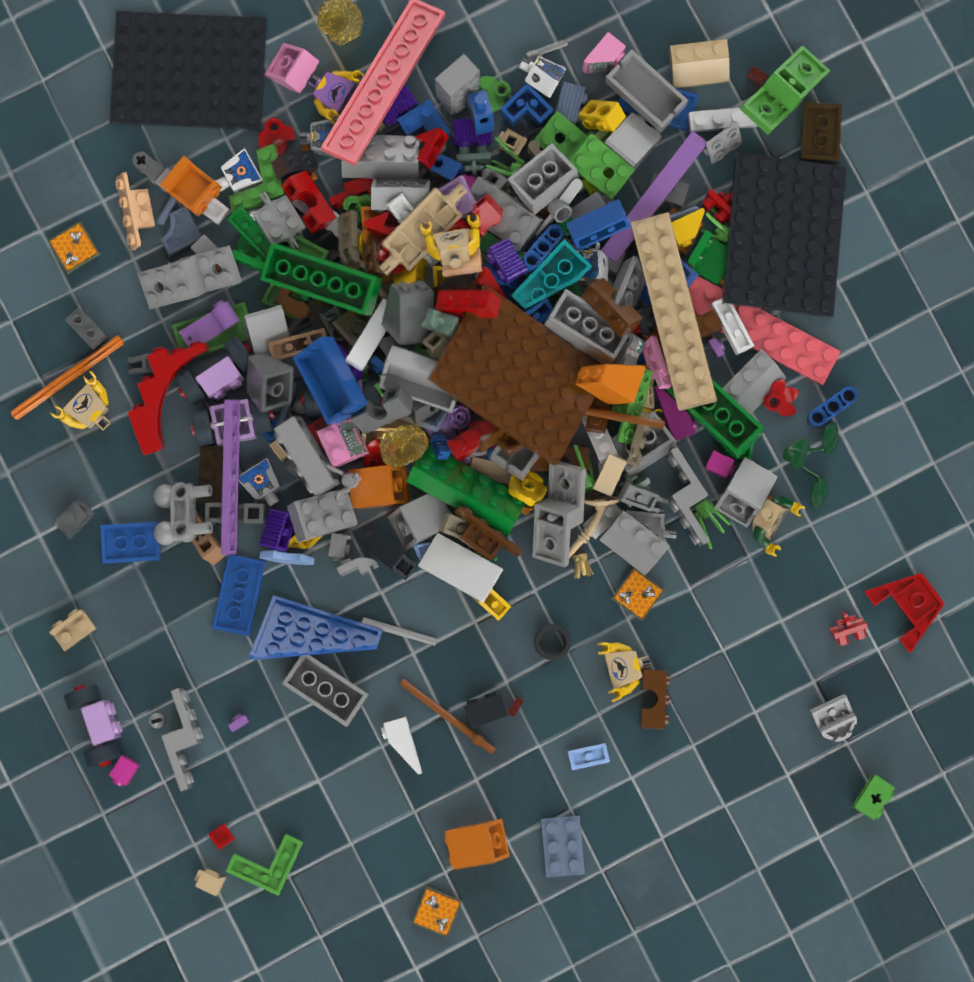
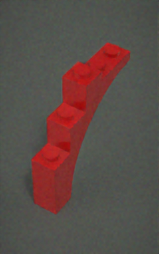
[128,341,209,455]

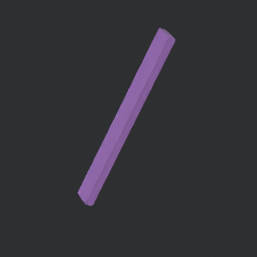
[601,131,707,263]
[221,399,240,555]

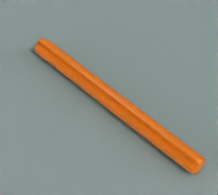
[11,336,124,420]

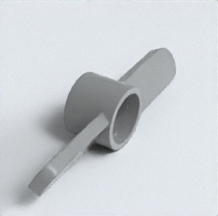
[535,178,583,238]

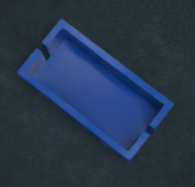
[293,337,368,425]

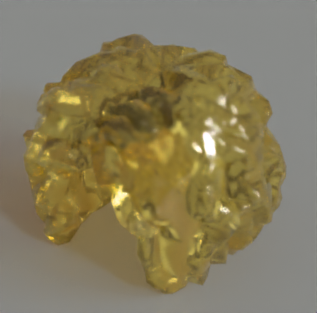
[317,0,364,45]
[379,423,429,468]

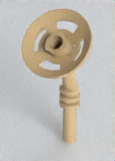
[569,495,620,558]

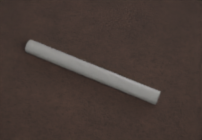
[362,617,437,646]

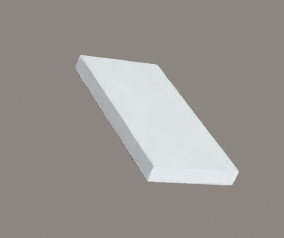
[418,533,503,603]

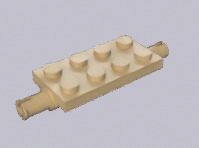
[379,184,468,276]

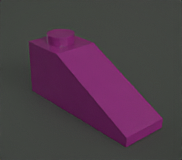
[654,385,697,441]

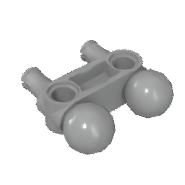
[153,482,213,545]

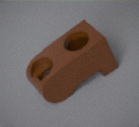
[273,288,312,319]

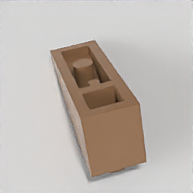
[268,328,328,360]
[184,510,226,565]

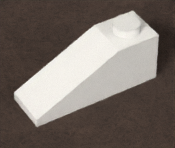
[381,717,422,774]

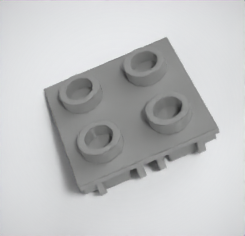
[703,121,743,164]

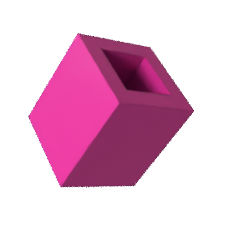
[704,451,736,479]
[109,755,140,787]

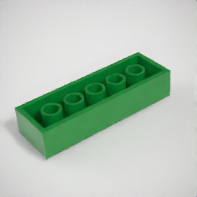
[260,243,383,315]
[654,364,764,459]
[406,444,526,537]

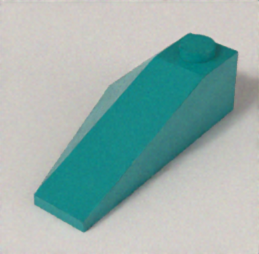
[511,239,592,309]

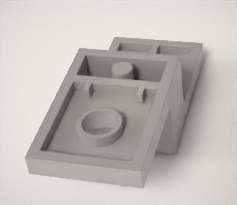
[137,245,242,309]
[667,447,710,547]
[532,461,586,567]
[162,688,204,791]

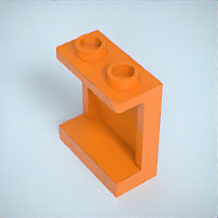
[160,156,222,216]

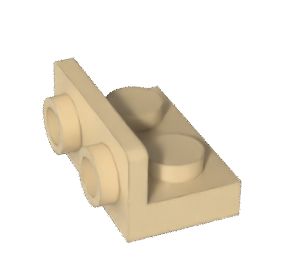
[49,609,97,651]

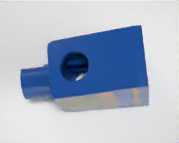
[466,90,494,136]
[427,153,466,184]

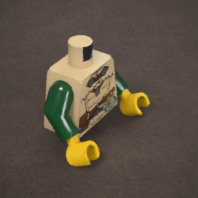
[752,495,805,556]

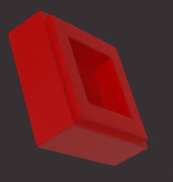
[208,823,235,850]

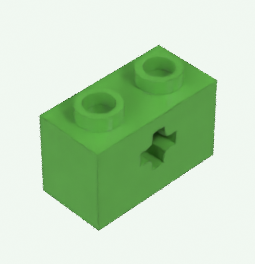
[852,774,895,820]

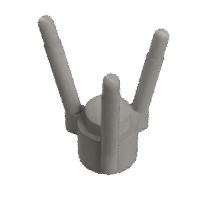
[527,40,568,67]
[325,464,362,496]

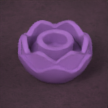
[448,405,471,429]

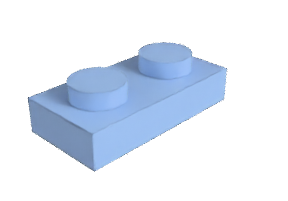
[568,743,610,770]

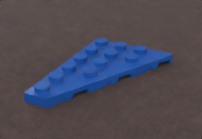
[249,595,383,660]

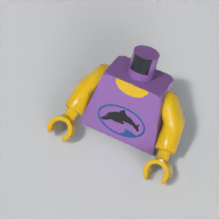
[308,70,364,124]

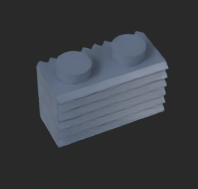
[555,82,588,126]

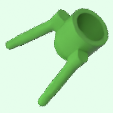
[485,137,525,177]
[700,207,729,243]
[574,445,596,493]
[694,499,731,549]

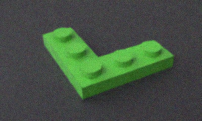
[229,144,286,213]
[226,834,303,896]

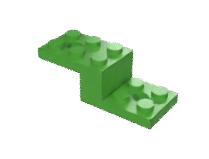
[740,45,830,135]
[534,111,635,200]

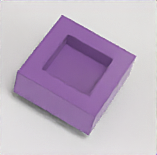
[707,337,725,360]
[228,714,250,732]

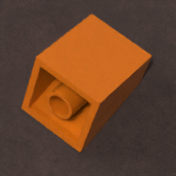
[576,364,645,405]
[348,465,410,509]
[445,818,510,870]

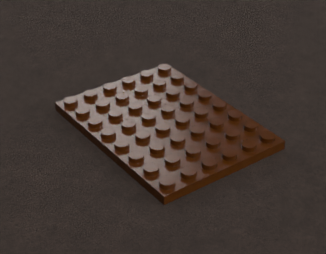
[427,284,600,466]

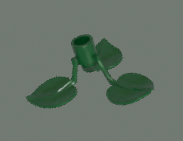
[783,422,839,510]

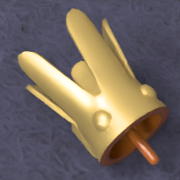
[572,549,594,579]

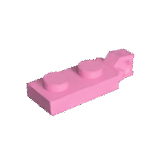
[642,336,672,389]

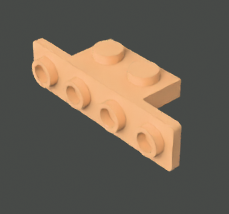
[115,172,155,250]

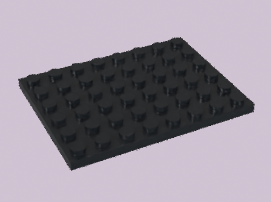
[110,11,267,131]
[722,152,847,318]

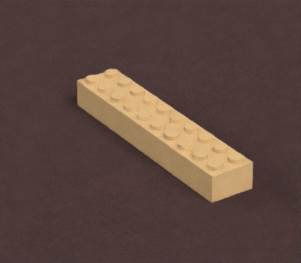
[631,212,717,411]

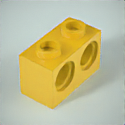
[578,100,626,132]

